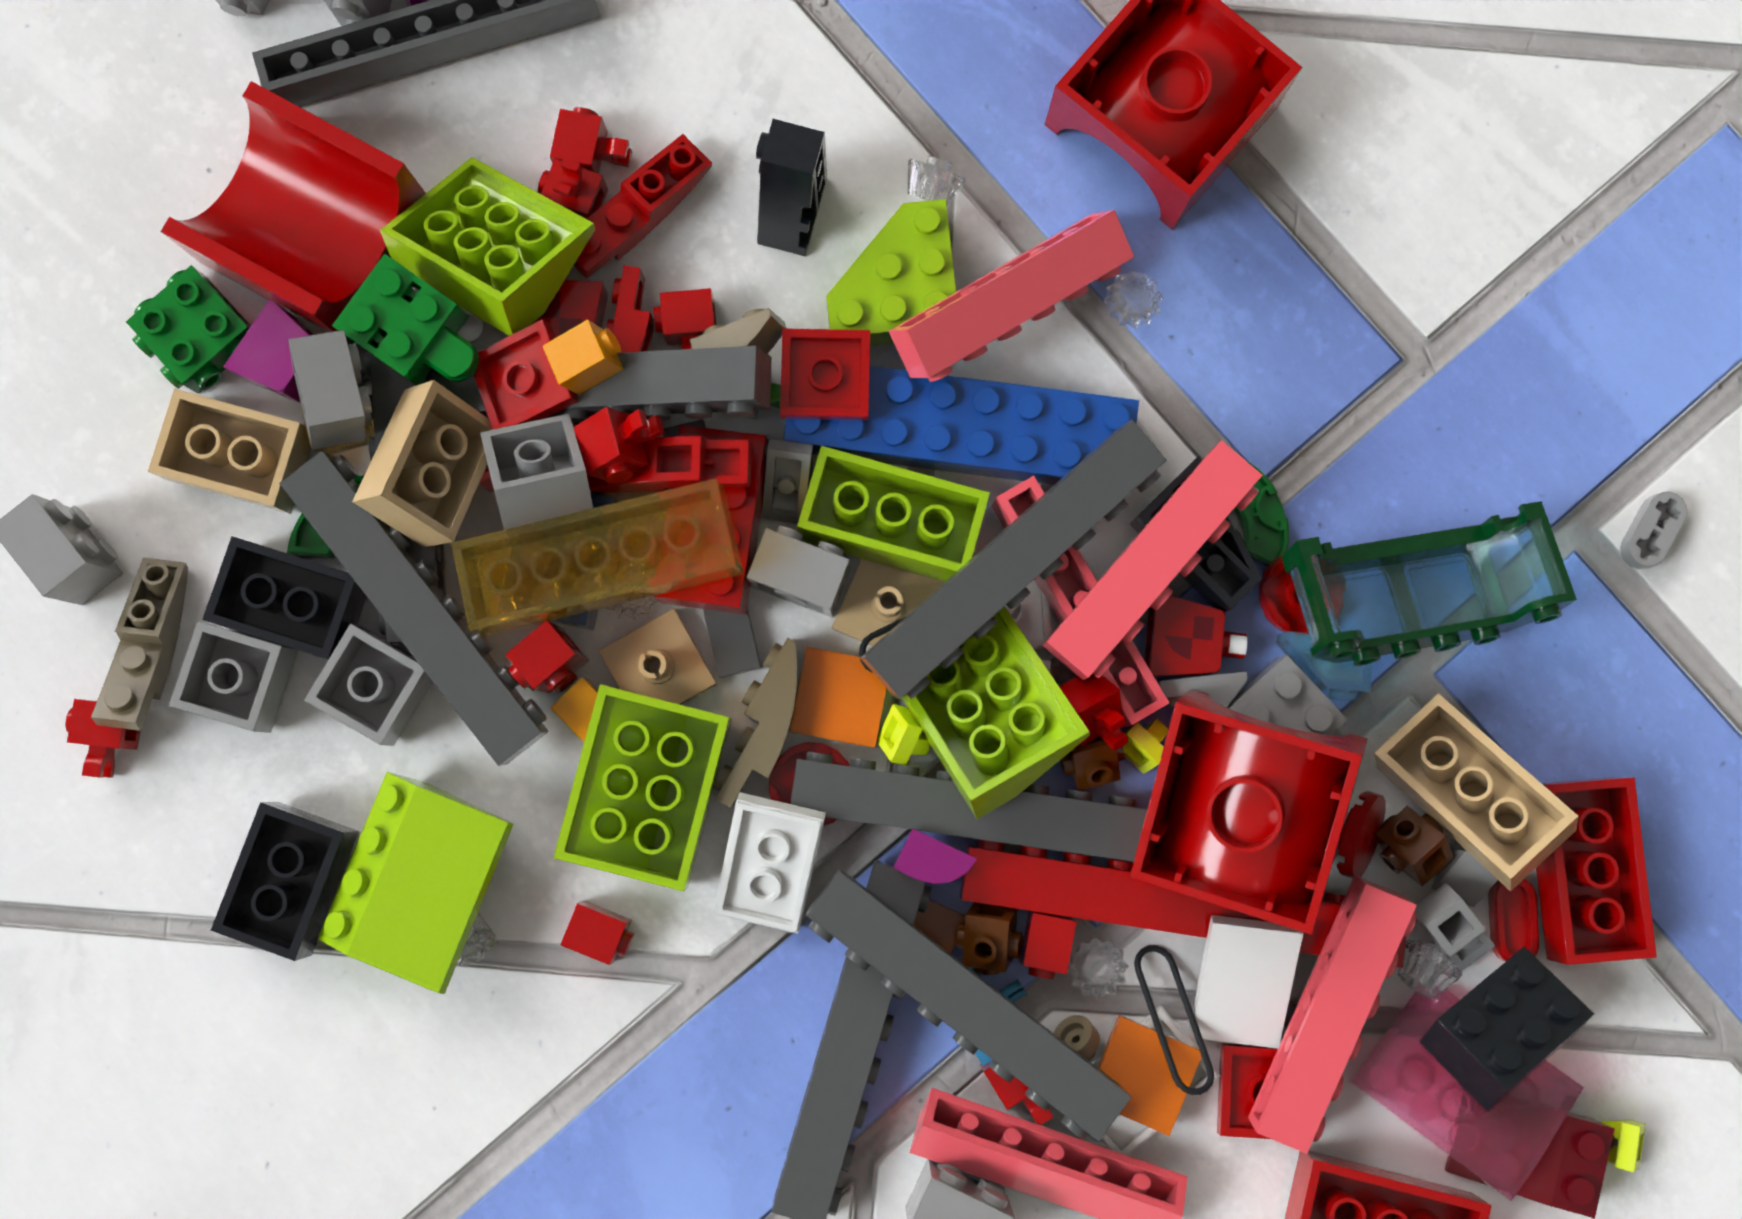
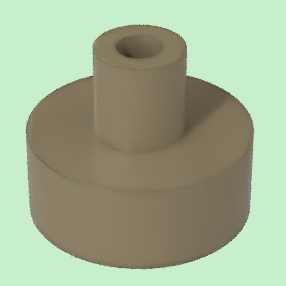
[1054,1015,1100,1061]

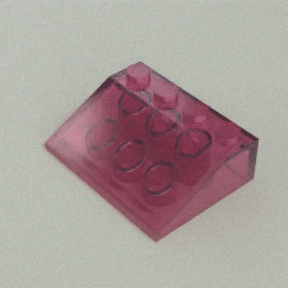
[1350,976,1584,1201]

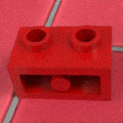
[505,620,589,693]

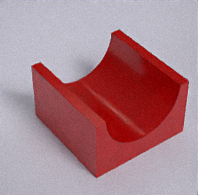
[1044,0,1303,230]
[160,81,426,338]
[1130,689,1368,935]

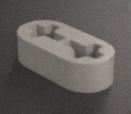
[1620,492,1688,569]

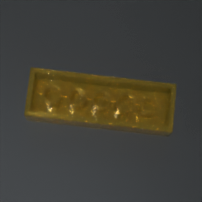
[451,478,744,636]

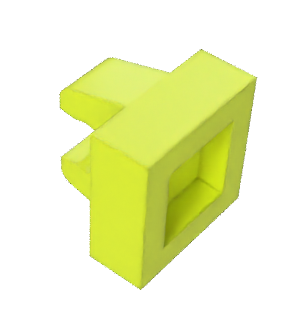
[876,704,931,766]
[1122,718,1168,774]
[1601,1119,1646,1172]

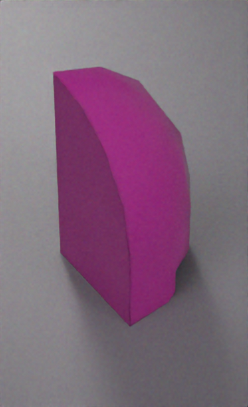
[893,829,977,885]

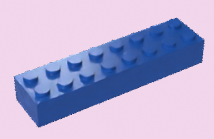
[783,366,1139,485]

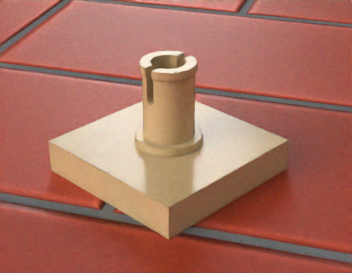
[832,559,944,647]
[599,609,717,705]

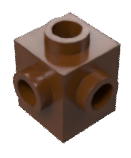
[1060,736,1125,791]
[1375,805,1454,887]
[956,902,1023,975]

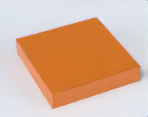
[790,647,887,748]
[1097,1014,1202,1136]

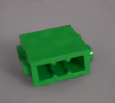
[126,265,251,393]

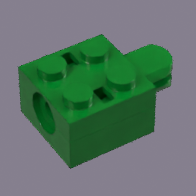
[332,254,479,385]

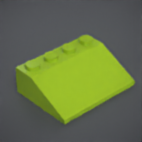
[380,157,595,336]
[902,606,1090,819]
[553,684,732,892]
[318,772,514,994]

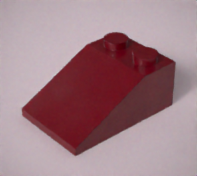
[1445,1088,1615,1218]

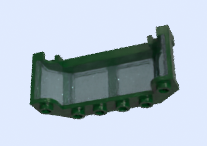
[1282,501,1577,666]

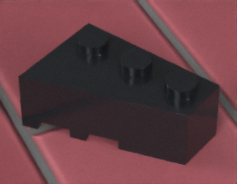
[756,119,827,257]
[1130,456,1262,612]

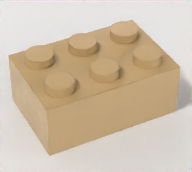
[352,380,493,547]
[148,388,312,514]

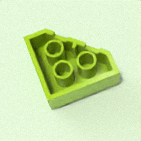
[826,199,956,346]

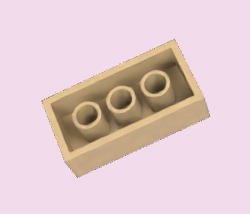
[1374,693,1578,891]

